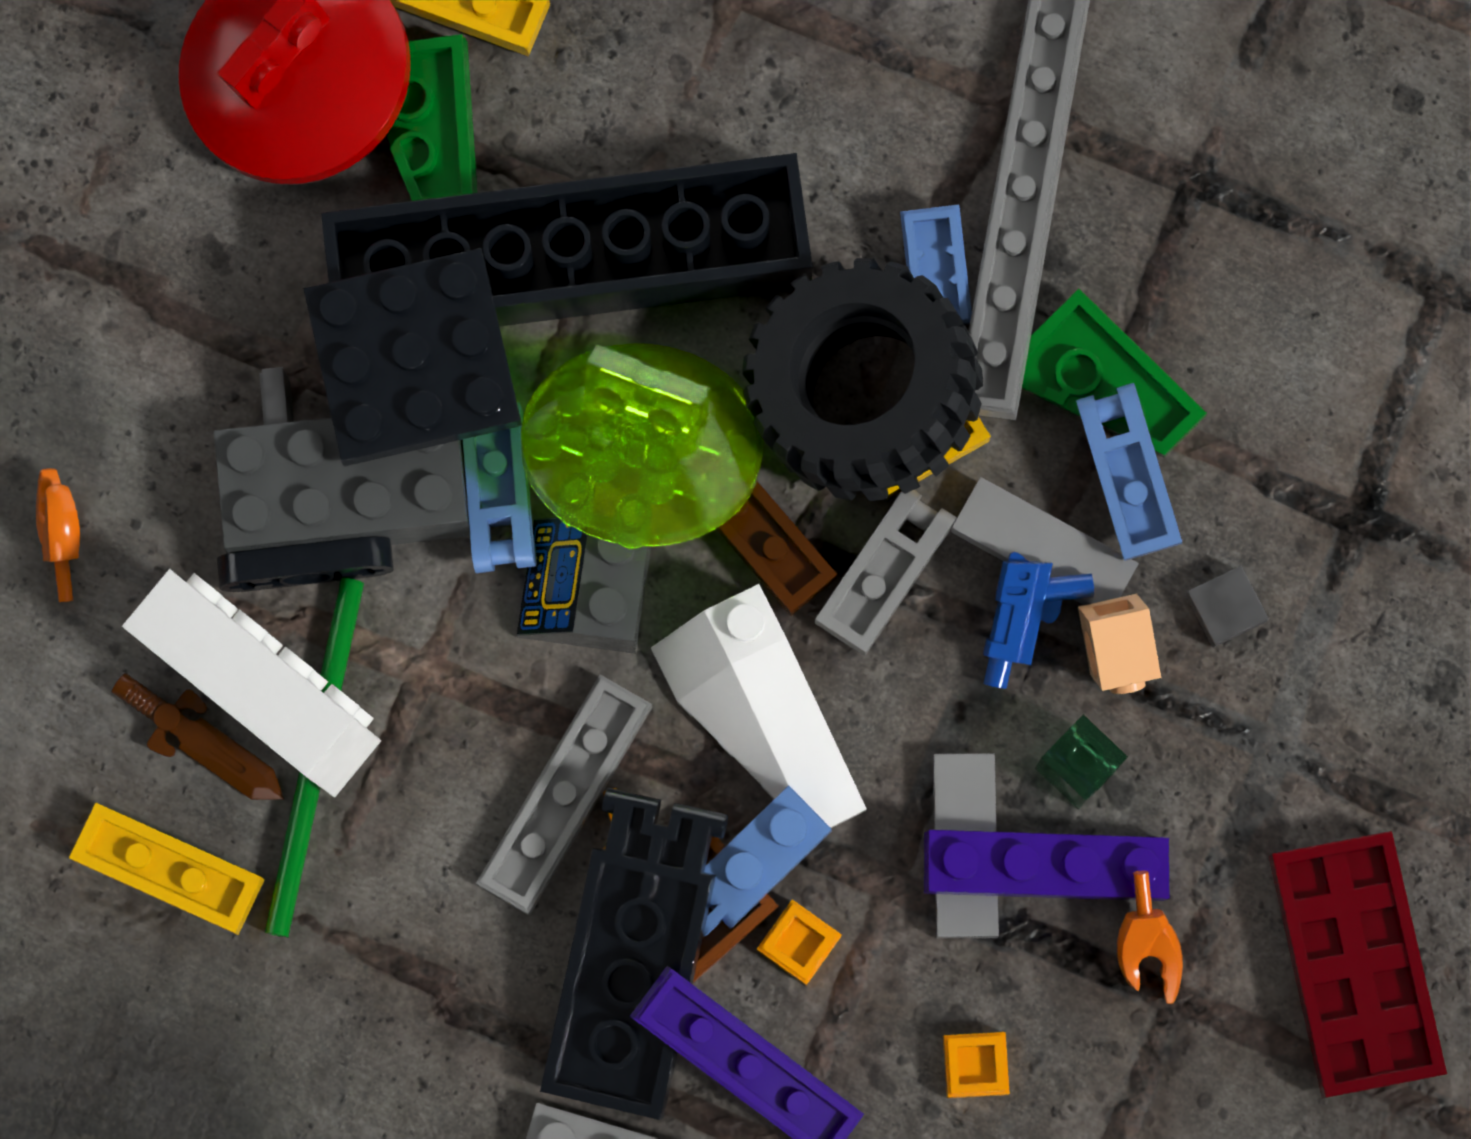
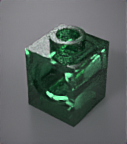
[1035,714,1128,810]

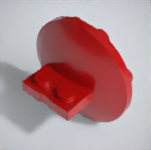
[179,0,411,184]

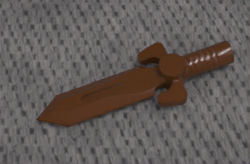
[111,673,284,800]

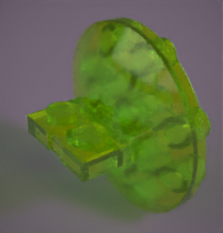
[521,343,763,549]

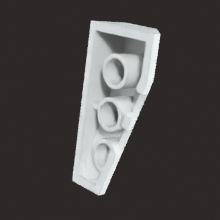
[651,584,867,828]

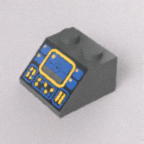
[516,514,653,654]

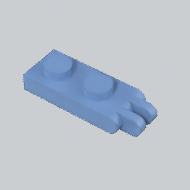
[703,786,832,937]

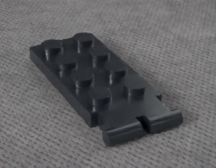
[540,788,728,1120]

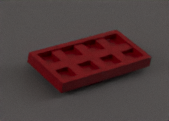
[1268,831,1447,1099]

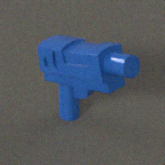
[983,552,1094,689]

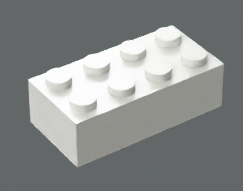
[122,569,381,797]

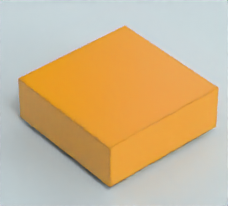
[756,899,842,986]
[943,1032,1010,1098]

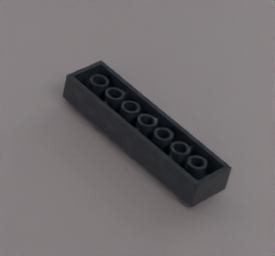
[321,153,813,327]

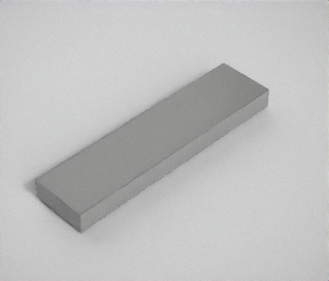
[476,674,653,916]

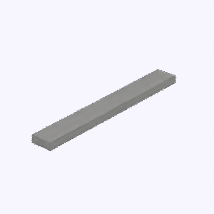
[968,0,1090,420]

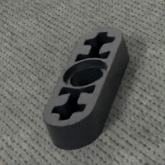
[217,536,394,592]

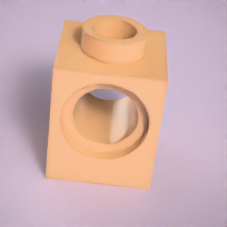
[1078,594,1161,694]

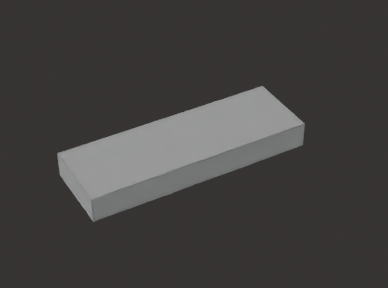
[951,477,1139,605]
[933,753,999,939]

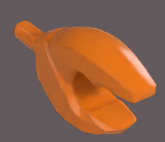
[36,468,80,602]
[1117,870,1183,1004]

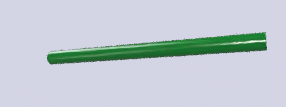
[264,578,364,938]

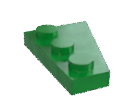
[386,34,478,201]
[1022,289,1207,458]

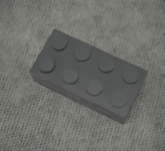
[214,417,470,553]

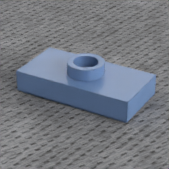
[900,205,972,325]

